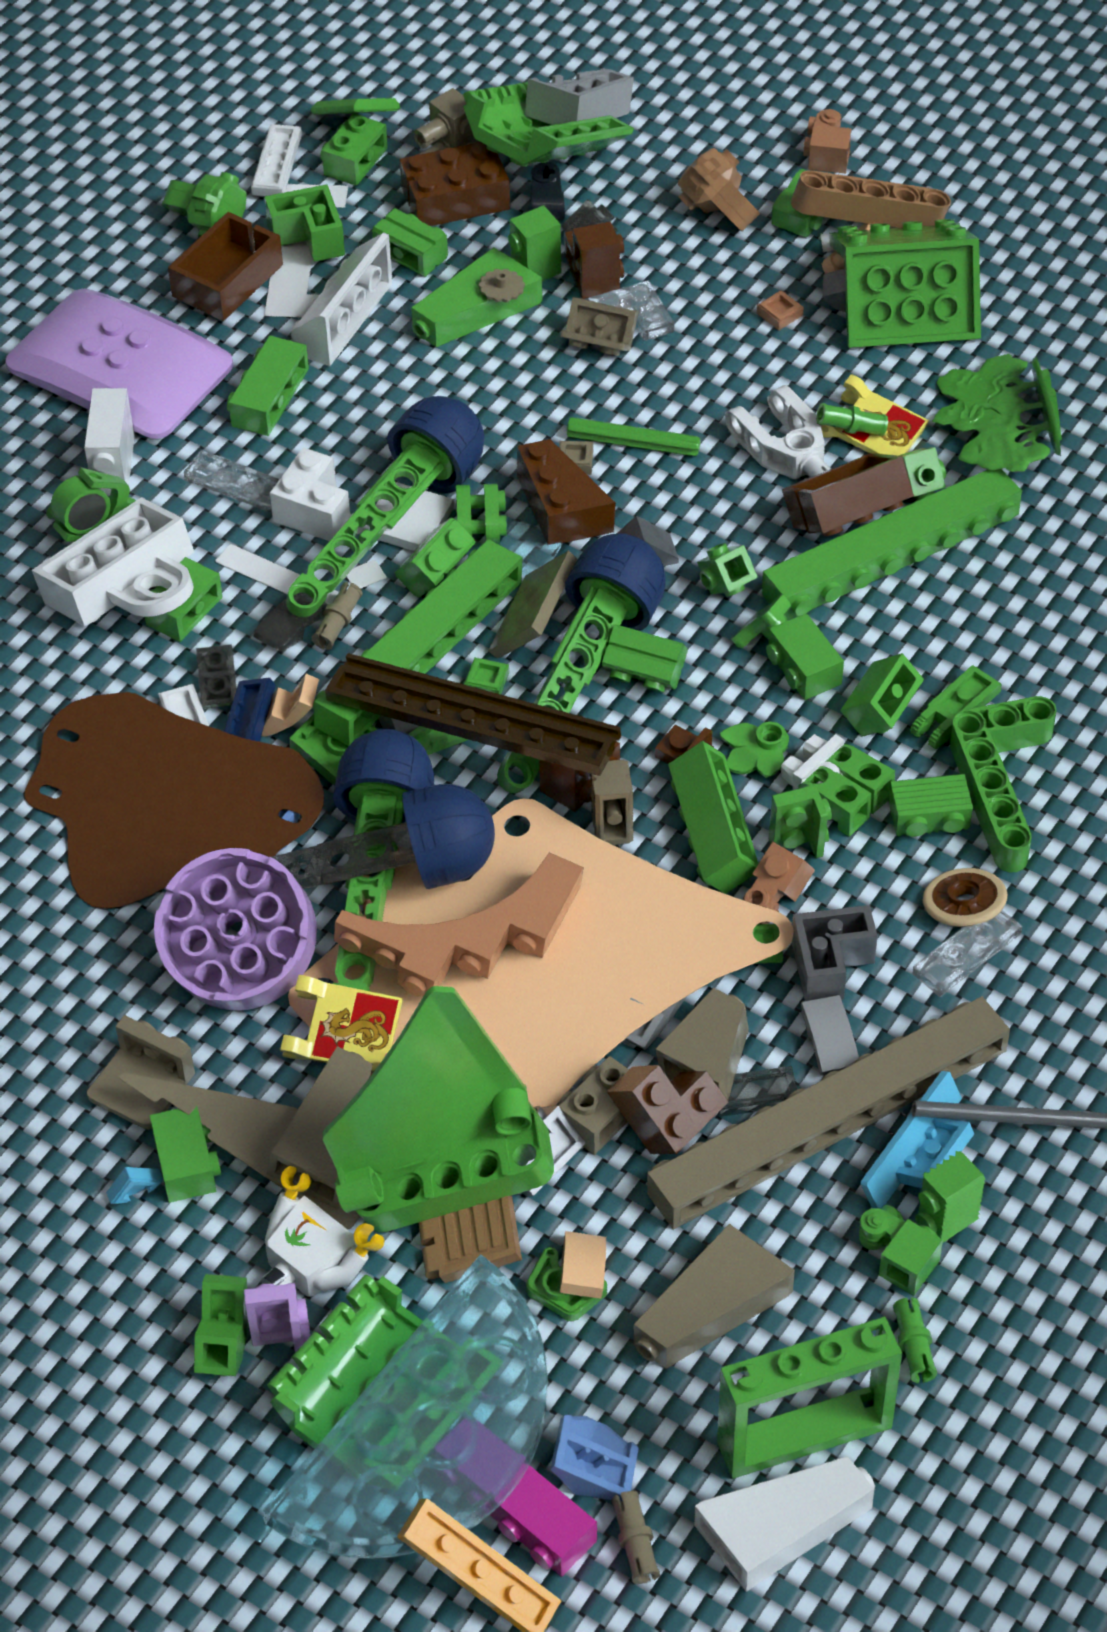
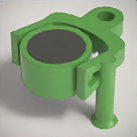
[46,467,136,542]

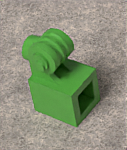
[859,1205,943,1296]

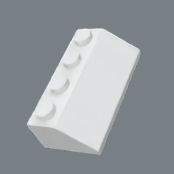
[291,233,392,366]

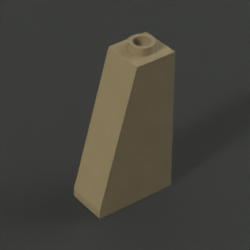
[266,1046,373,1210]
[634,1224,795,1369]

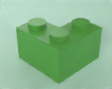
[264,184,345,261]

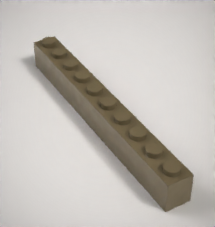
[647,996,1010,1230]

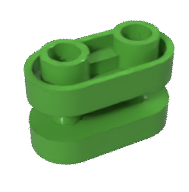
[456,484,507,544]

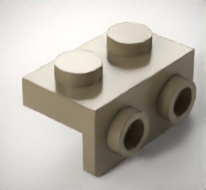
[560,297,639,356]

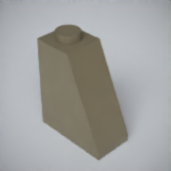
[656,988,749,1101]

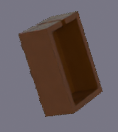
[399,142,510,226]
[168,211,283,321]
[782,453,914,536]

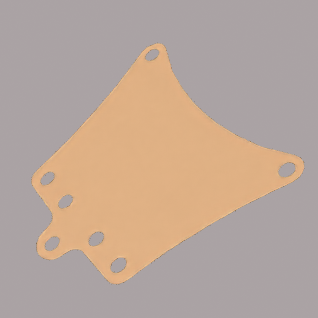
[288,798,794,1107]

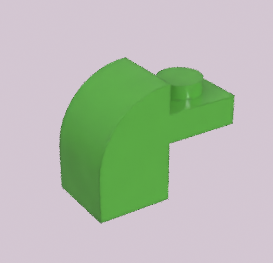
[194,1274,249,1376]

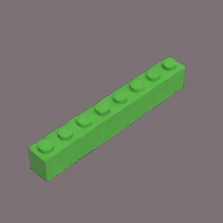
[762,469,1022,621]
[313,539,523,746]

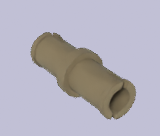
[312,582,363,650]
[611,1491,660,1584]

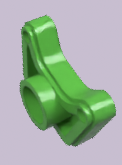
[731,594,791,649]
[526,1247,607,1321]

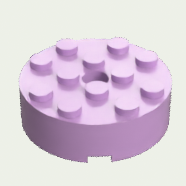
[154,848,317,1010]

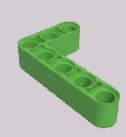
[950,696,1057,873]

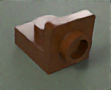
[655,725,714,764]

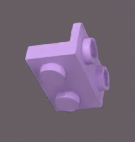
[244,1283,311,1352]

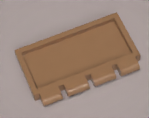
[415,1170,522,1283]

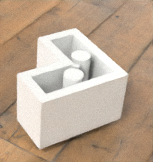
[270,447,350,541]

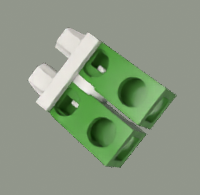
[781,734,895,837]

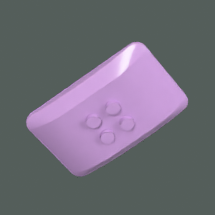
[6,289,233,439]

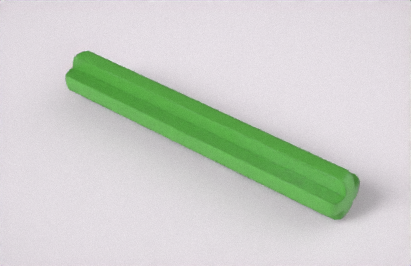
[567,417,701,456]

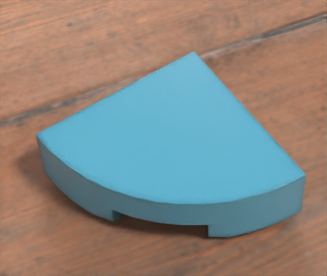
[106,1167,163,1204]

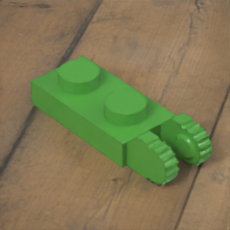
[910,665,1002,749]

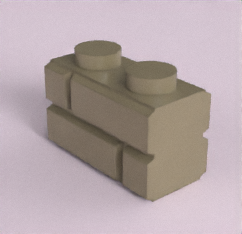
[590,759,633,845]

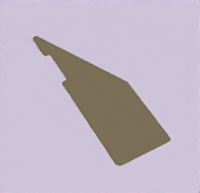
[119,1072,360,1230]

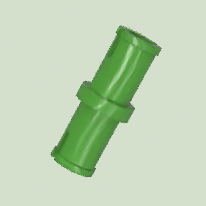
[816,403,888,436]
[893,1297,938,1383]

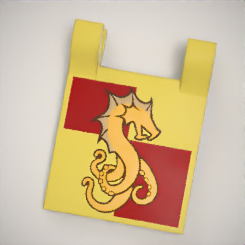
[821,375,929,456]
[280,975,403,1072]

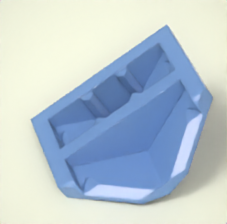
[550,1415,639,1501]

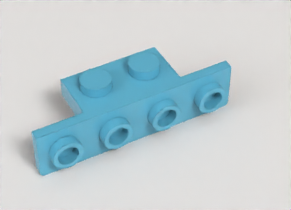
[861,1071,975,1209]

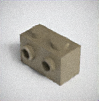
[557,1056,629,1155]

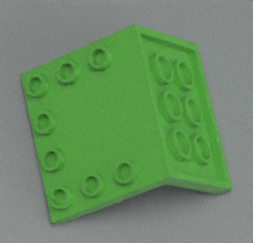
[829,219,981,348]

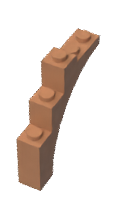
[334,852,584,996]

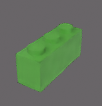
[227,336,309,436]

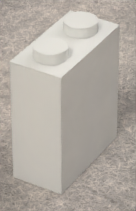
[84,388,135,496]

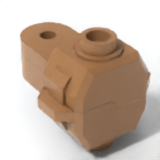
[678,148,760,232]

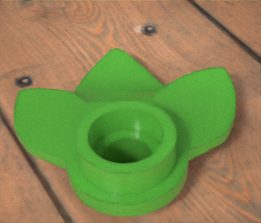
[720,722,789,777]

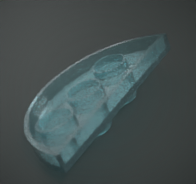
[262,1254,548,1558]

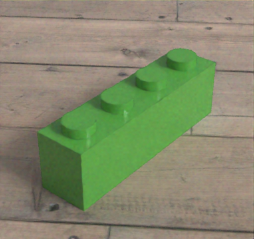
[668,741,759,894]

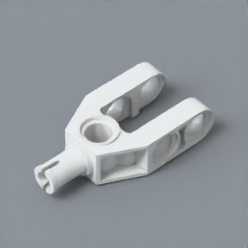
[725,385,831,480]

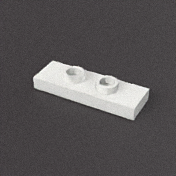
[251,124,302,196]

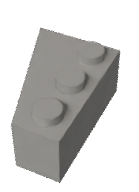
[525,69,634,125]

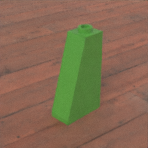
[411,247,542,347]

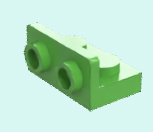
[768,785,832,858]

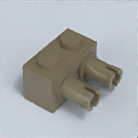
[414,88,480,154]

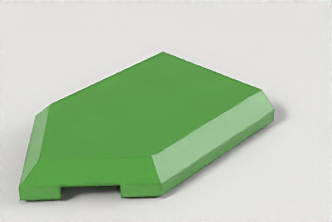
[311,98,400,115]

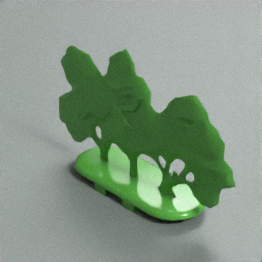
[931,354,1062,472]

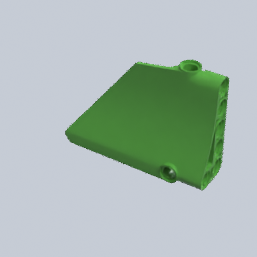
[322,986,554,1233]

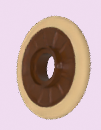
[923,868,1007,927]

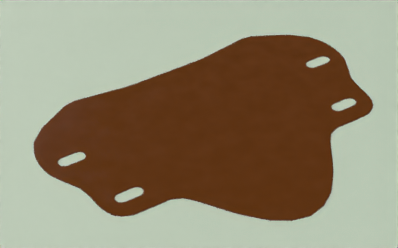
[24,692,324,909]

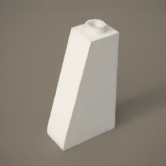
[694,1456,875,1592]

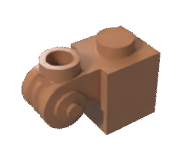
[803,109,852,174]
[743,842,815,924]

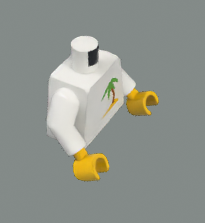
[261,1166,384,1296]

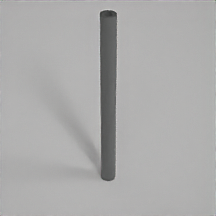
[912,1100,1107,1129]

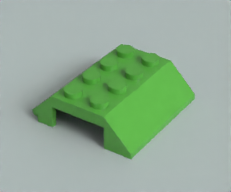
[463,82,634,166]
[267,1275,503,1492]

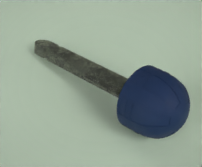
[272,784,495,889]

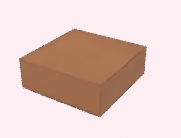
[757,290,804,330]

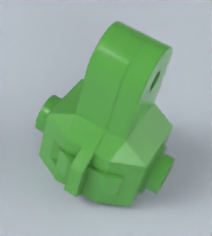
[161,172,246,237]

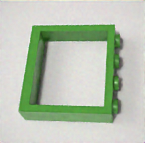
[717,1316,902,1479]

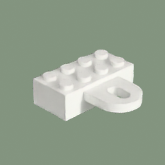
[32,497,194,626]

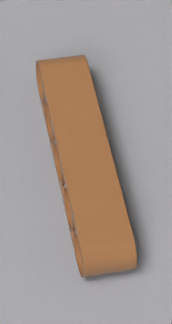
[791,170,951,228]

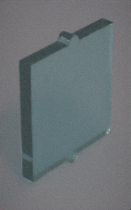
[499,520,563,575]

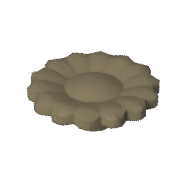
[479,269,525,302]

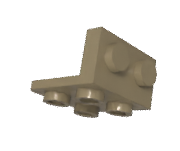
[87,1015,195,1130]

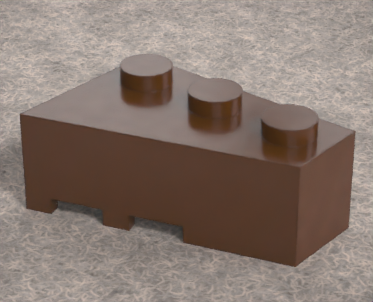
[517,439,616,546]

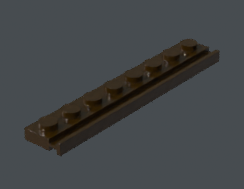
[325,653,621,776]

